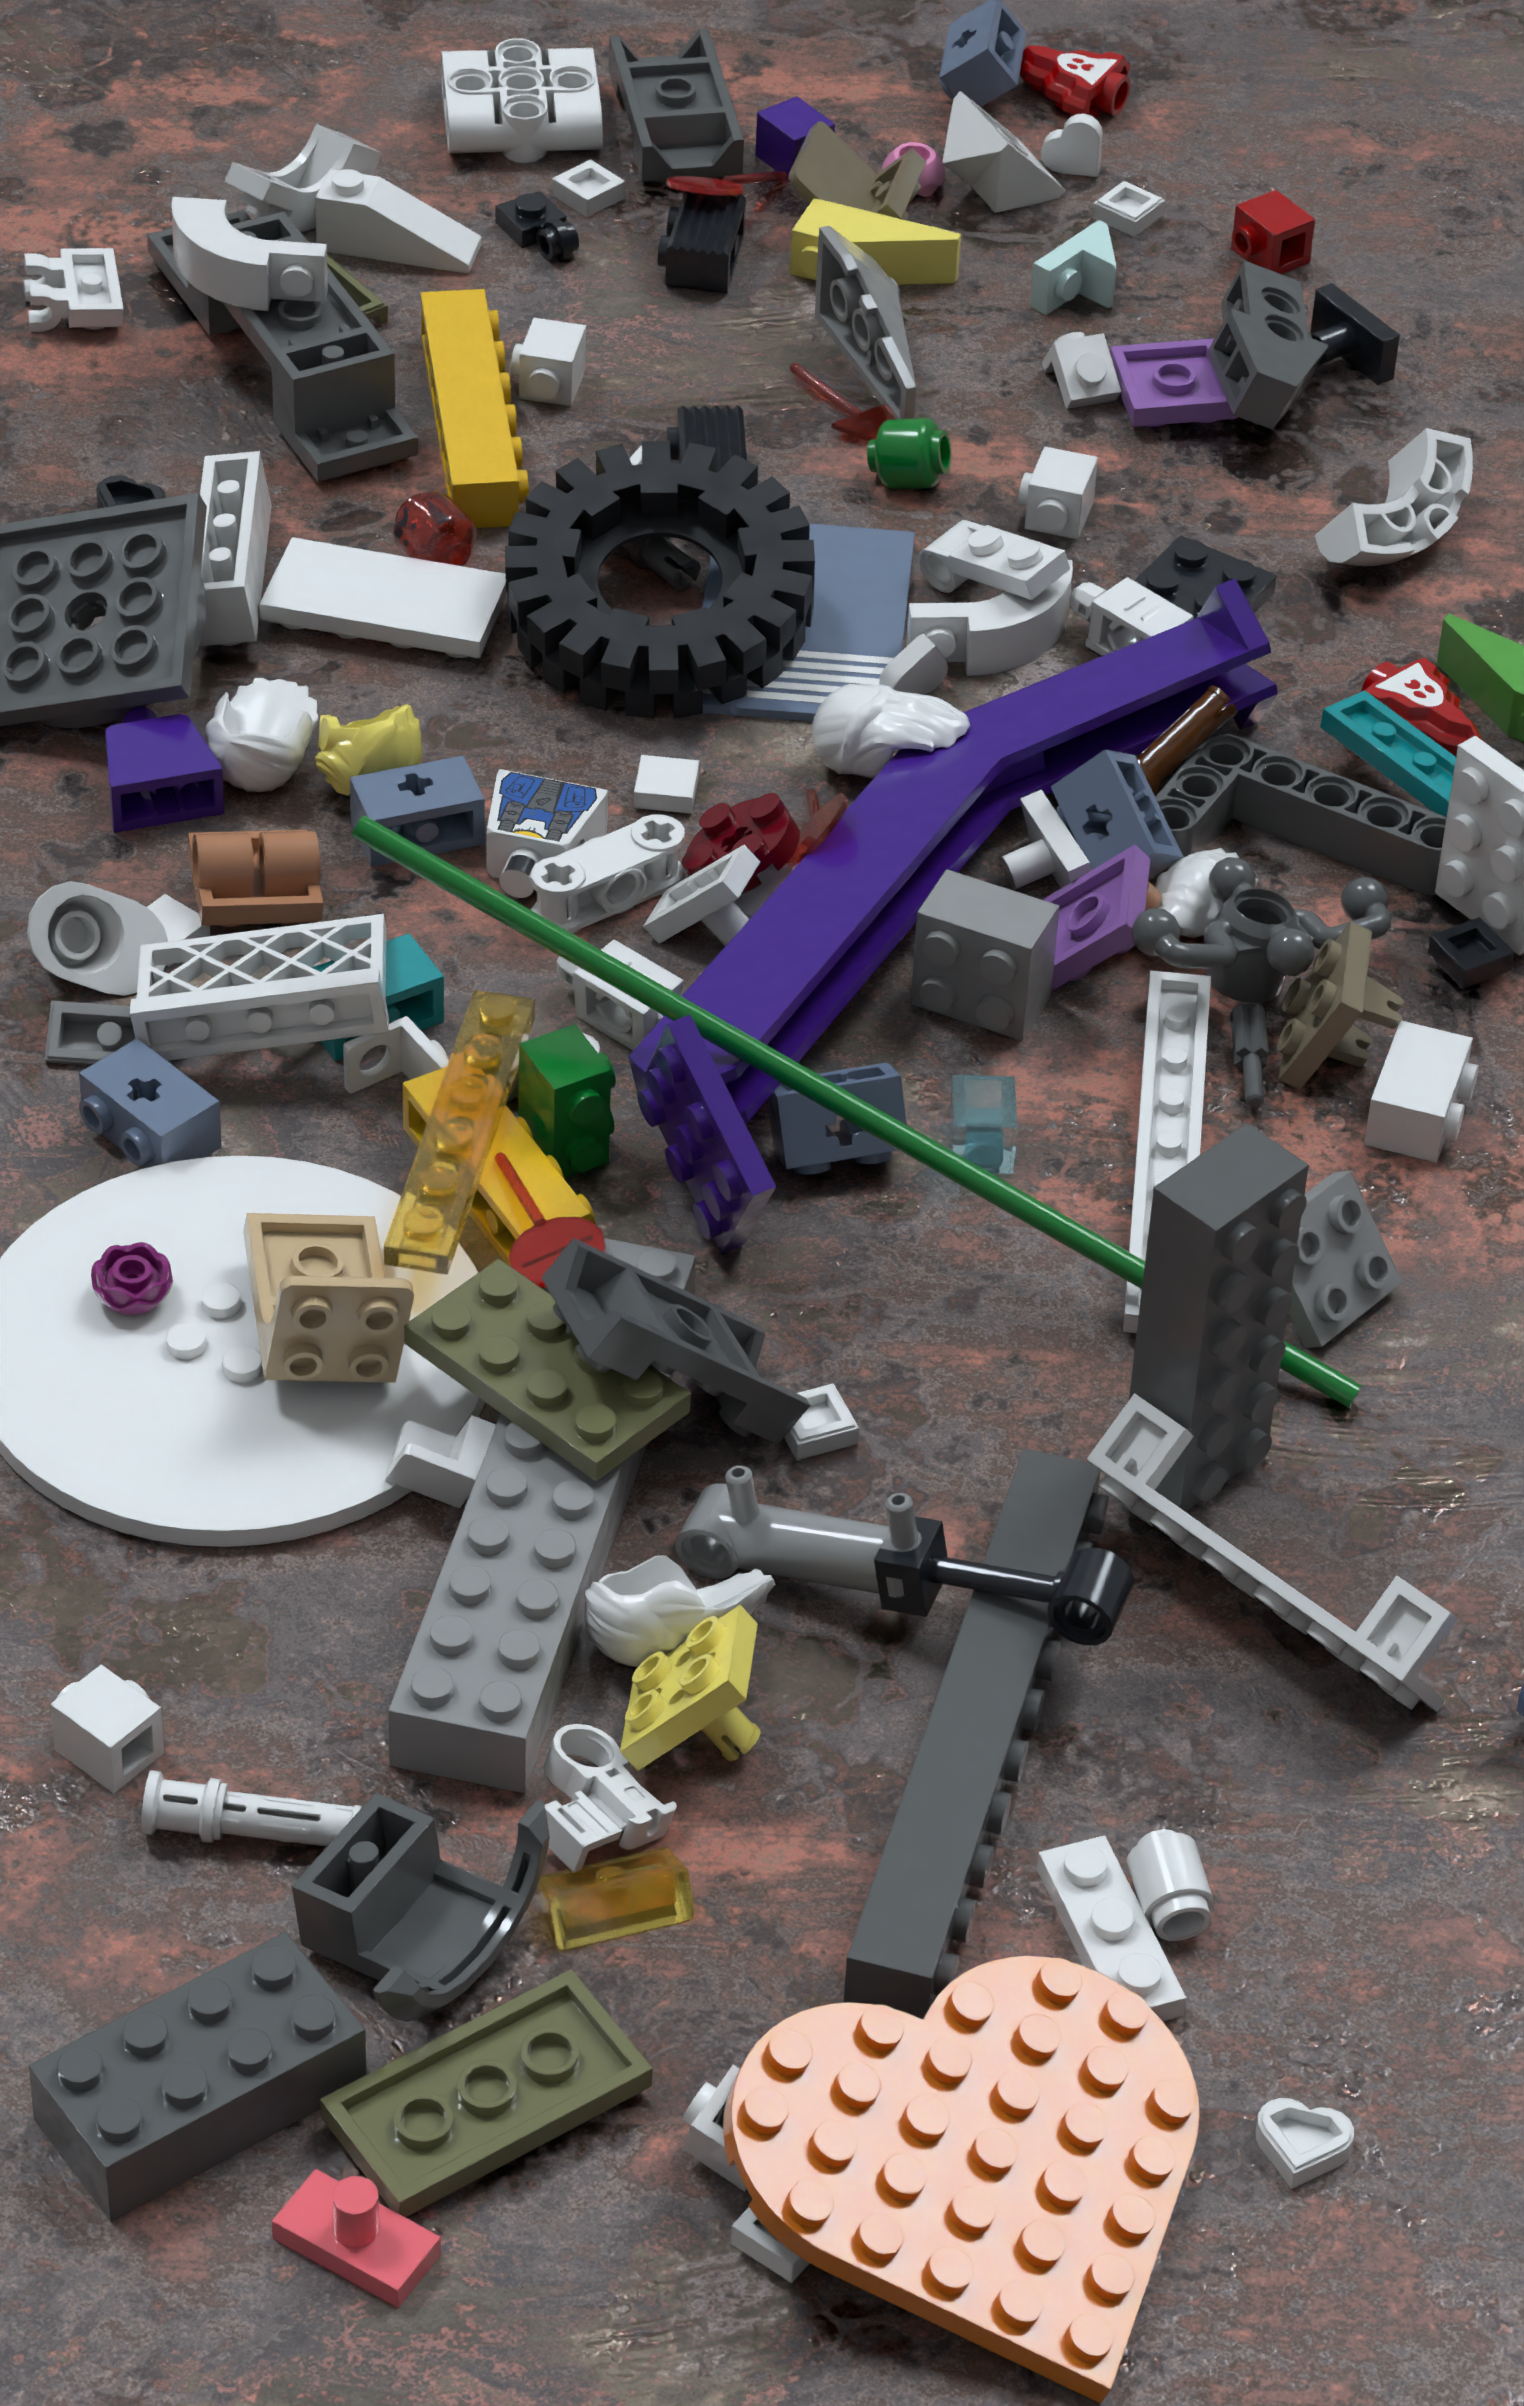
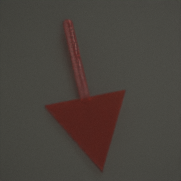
[789,362,895,442]

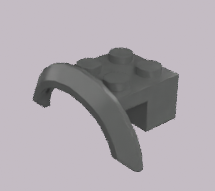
[292,1792,550,2022]

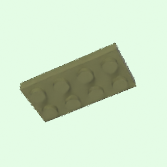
[404,1259,691,1481]
[320,1969,653,2218]

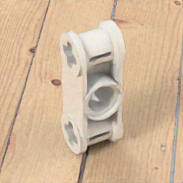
[531,814,685,934]

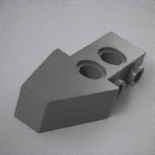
[1208,261,1328,430]

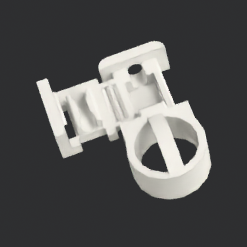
[544,1724,677,1872]

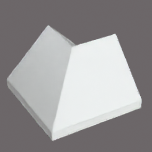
[942,91,1066,213]

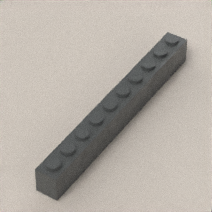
[843,1448,1109,2020]

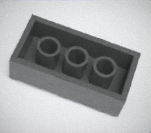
[29,1931,367,2222]

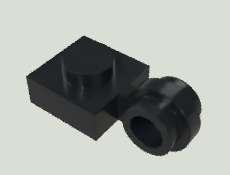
[495,191,579,262]

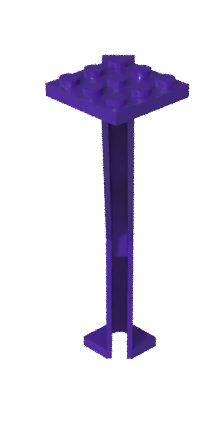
[628,578,1278,1254]

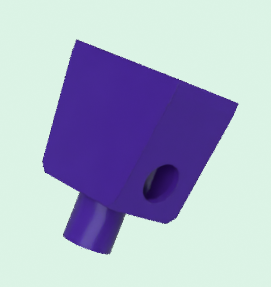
[105,707,224,833]

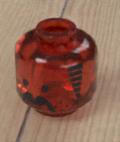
[393,491,477,566]

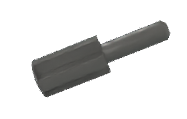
[1230,1002,1269,1107]

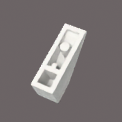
[315,169,482,274]

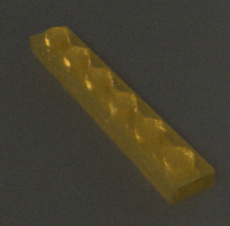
[384,990,535,1275]

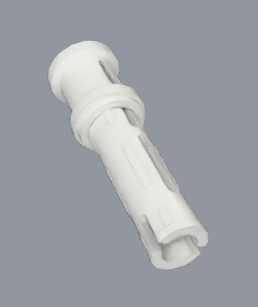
[141,1770,362,1847]

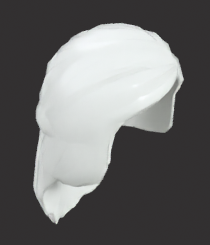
[205,678,318,792]
[812,684,970,779]
[584,1555,775,1667]

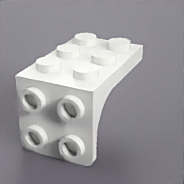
[1435,736,1524,955]

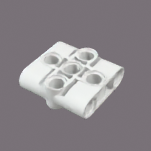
[441,38,603,163]

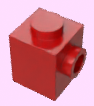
[1231,190,1315,274]

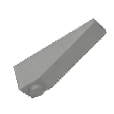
[815,226,916,420]

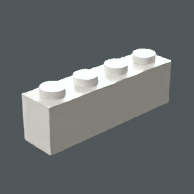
[199,451,272,646]

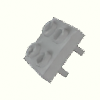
[1288,1170,1403,1348]

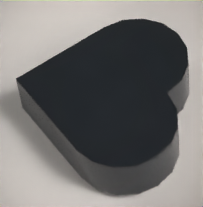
[96,475,166,509]

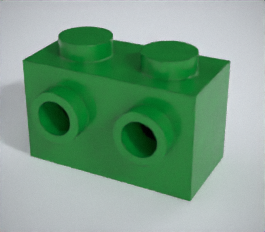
[518,1024,616,1178]

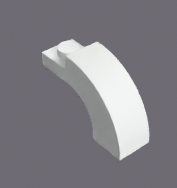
[224,124,382,232]
[171,197,328,311]
[906,560,1073,676]

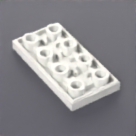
[259,537,506,658]

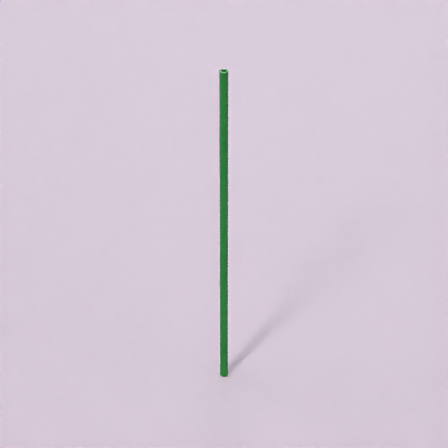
[352,815,1362,1408]

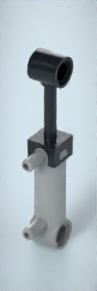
[675,1466,1135,1646]

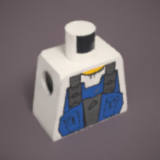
[486,769,608,898]

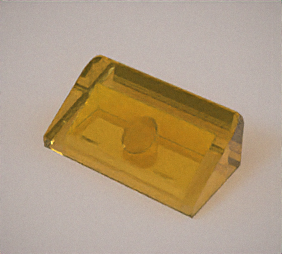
[535,1846,695,1950]

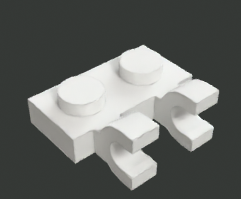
[24,248,123,332]

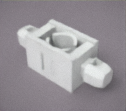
[1070,577,1194,656]
[556,939,684,1050]

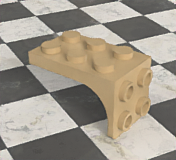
[243,1213,414,1383]

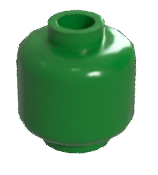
[867,418,952,490]

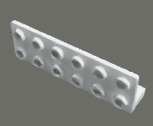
[1087,1393,1458,1712]

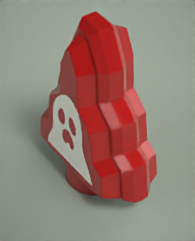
[1019,45,1131,119]
[1361,657,1484,757]

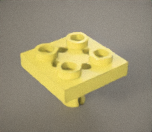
[620,1605,761,1771]

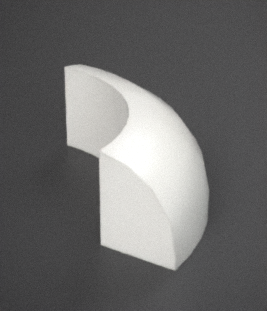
[1314,428,1473,566]

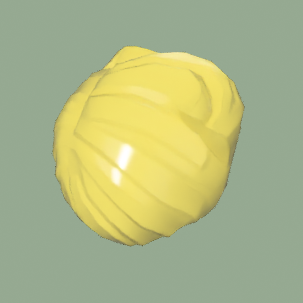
[315,704,423,796]

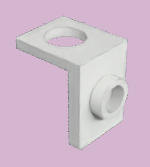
[343,1016,452,1094]

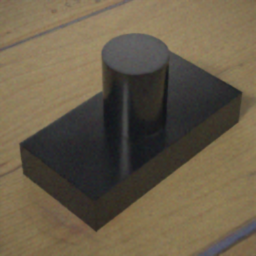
[1310,283,1400,385]

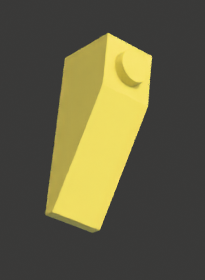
[790,198,961,285]

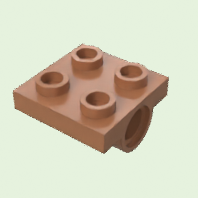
[187,830,323,927]

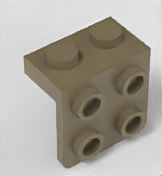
[789,121,926,220]

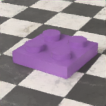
[1110,338,1238,427]
[1043,845,1151,991]

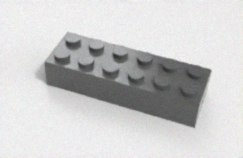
[1129,1123,1309,1512]

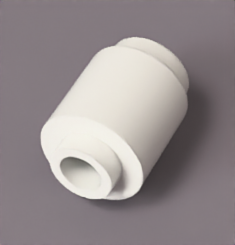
[1127,1829,1214,1941]

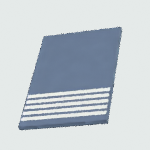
[702,524,915,722]

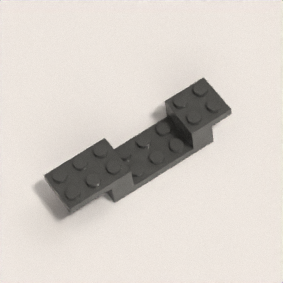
[147,210,418,482]

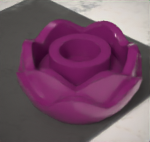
[91,1242,173,1315]

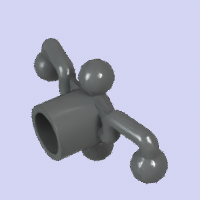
[1132,857,1392,1003]

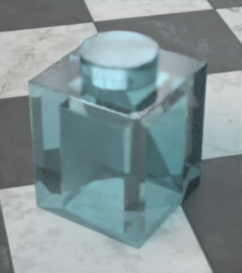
[948,1075,1018,1174]

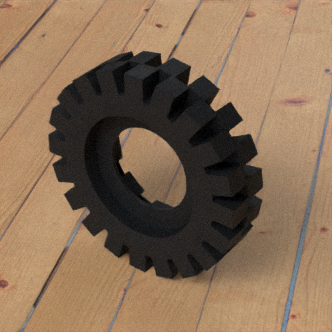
[505,441,815,718]

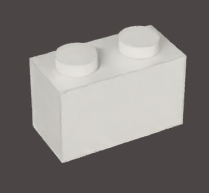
[1364,1021,1479,1163]

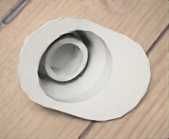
[27,881,169,996]

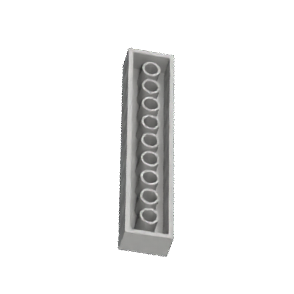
[388,1238,696,1794]

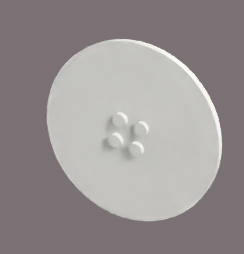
[0,1156,485,1547]

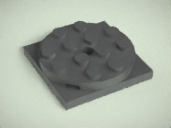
[0,493,207,728]

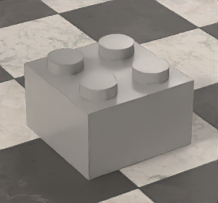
[911,869,1060,1041]

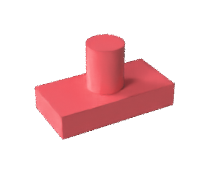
[272,2168,441,2308]

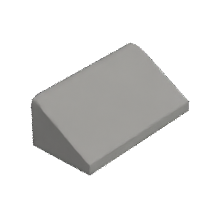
[45,1001,172,1066]

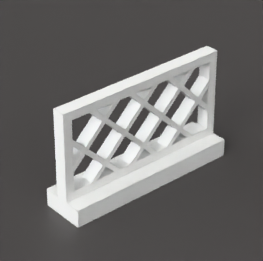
[130,914,389,1061]

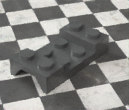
[609,29,744,183]
[541,1238,811,1444]

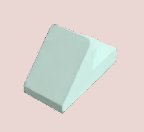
[1030,220,1116,315]

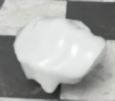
[1155,848,1258,938]

